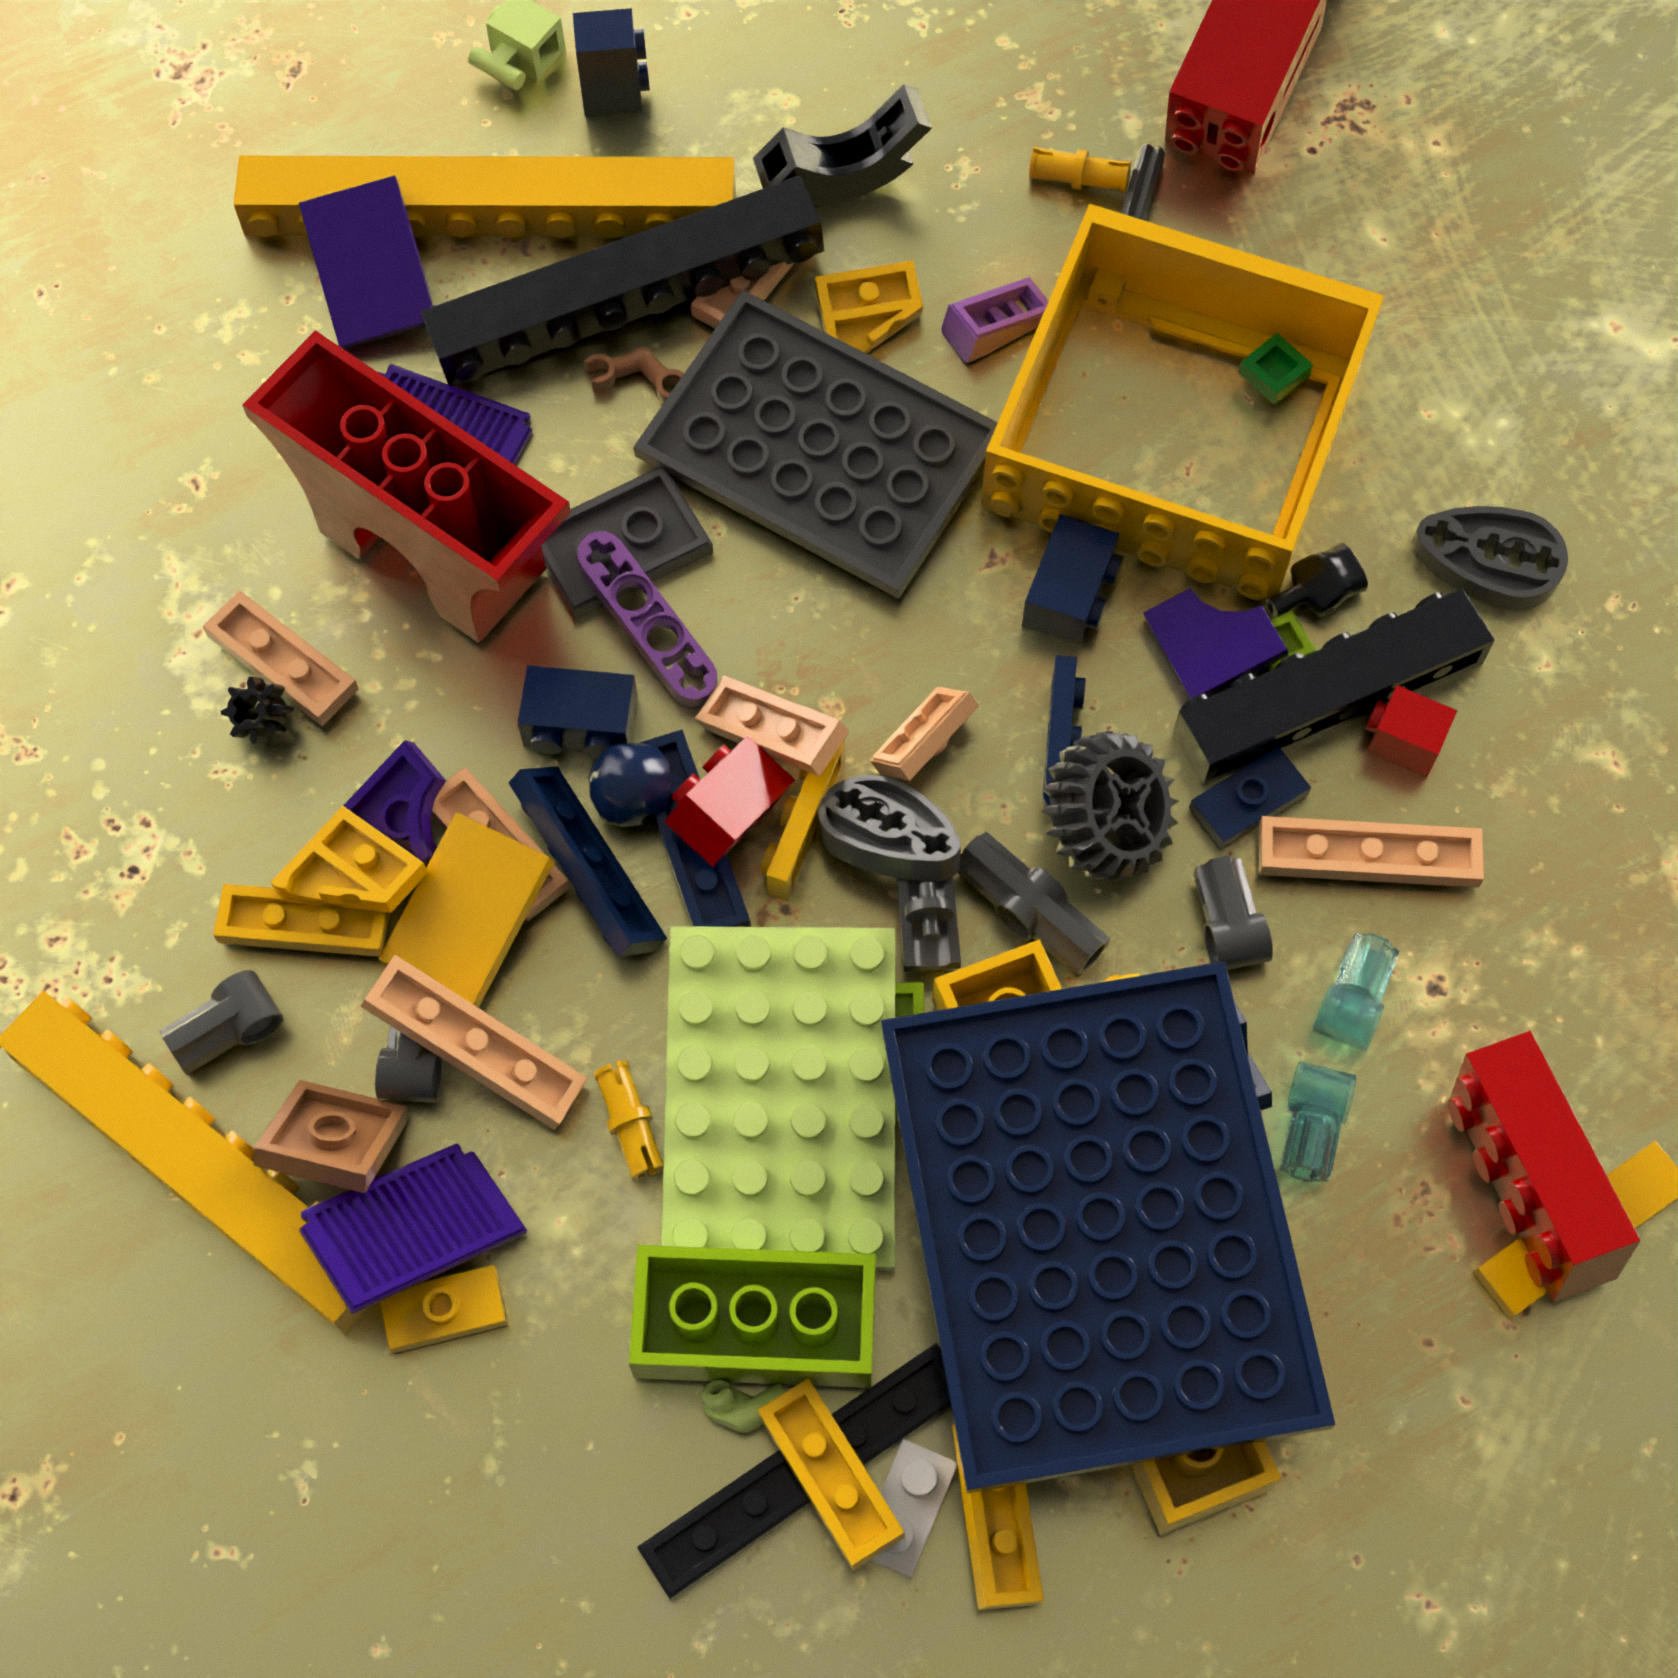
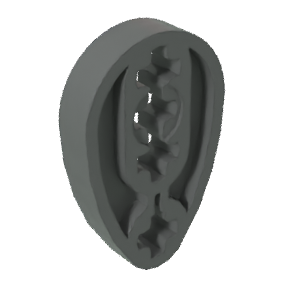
[1412,506,1568,610]
[818,775,961,881]

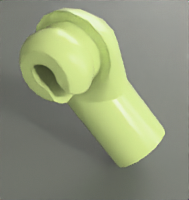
[702,1379,785,1433]

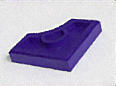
[1143,588,1289,699]
[343,740,446,867]

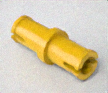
[1029,146,1132,193]
[593,1060,664,1181]

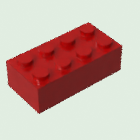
[1448,1030,1641,1303]

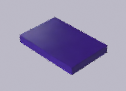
[299,175,434,350]

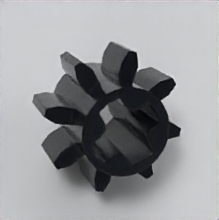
[221,676,294,745]

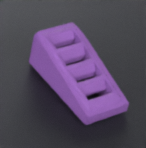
[941,277,1048,363]

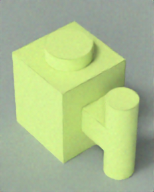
[468,0,566,90]

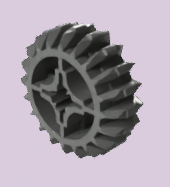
[1041,731,1179,881]

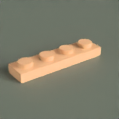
[1259,816,1484,888]
[360,955,588,1130]

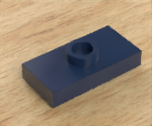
[1189,746,1311,849]

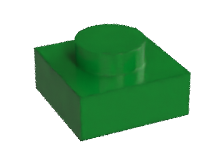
[1238,333,1313,405]

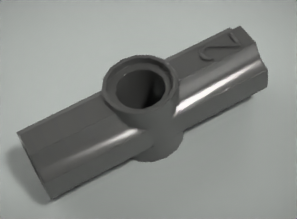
[957,831,1110,977]

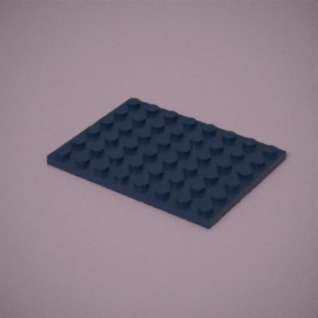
[881,961,1336,1494]

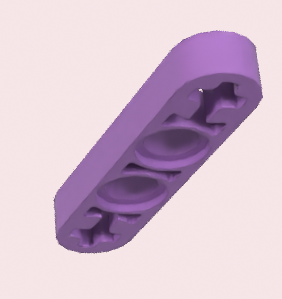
[578,531,718,708]

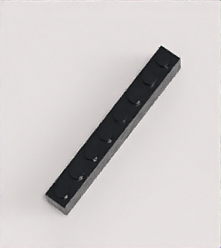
[420,176,825,385]

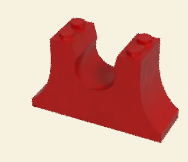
[242,330,571,643]

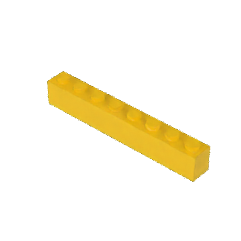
[0,990,369,1336]

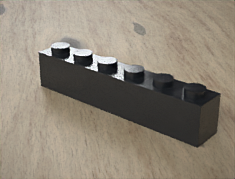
[1173,588,1495,786]

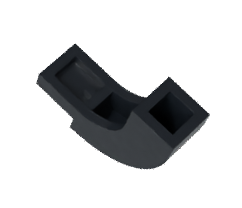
[753,84,932,206]

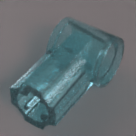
[1312,933,1400,1052]
[1279,1061,1356,1182]

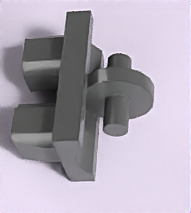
[896,877,961,972]

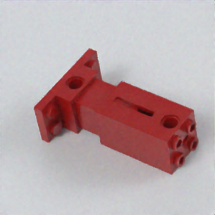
[1165,0,1327,175]

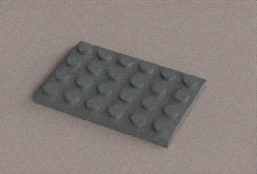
[633,290,998,599]

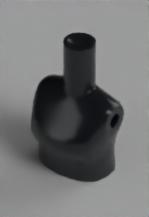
[1266,542,1368,618]

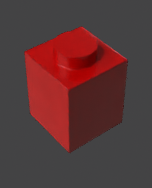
[1365,685,1458,777]

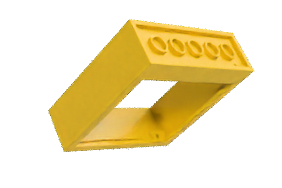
[981,203,1384,600]

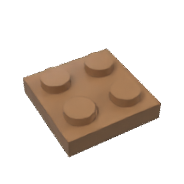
[254,1080,408,1193]

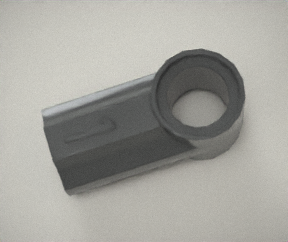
[1194,856,1273,970]
[159,970,284,1075]
[375,1026,442,1103]

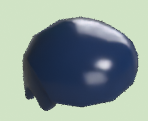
[588,743,672,827]

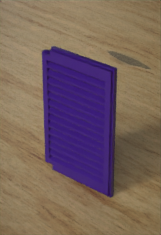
[378,364,533,465]
[299,1143,527,1314]

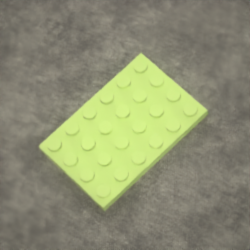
[661,926,895,1270]

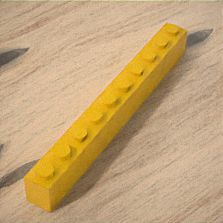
[233,155,736,238]

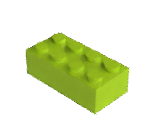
[629,1245,876,1388]

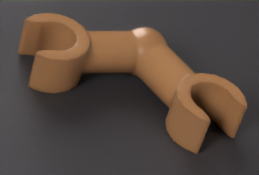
[584,347,684,404]

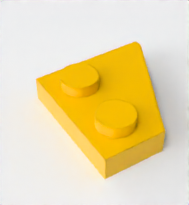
[814,260,923,354]
[270,806,428,913]

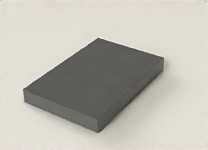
[541,467,713,620]

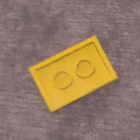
[378,812,555,1008]

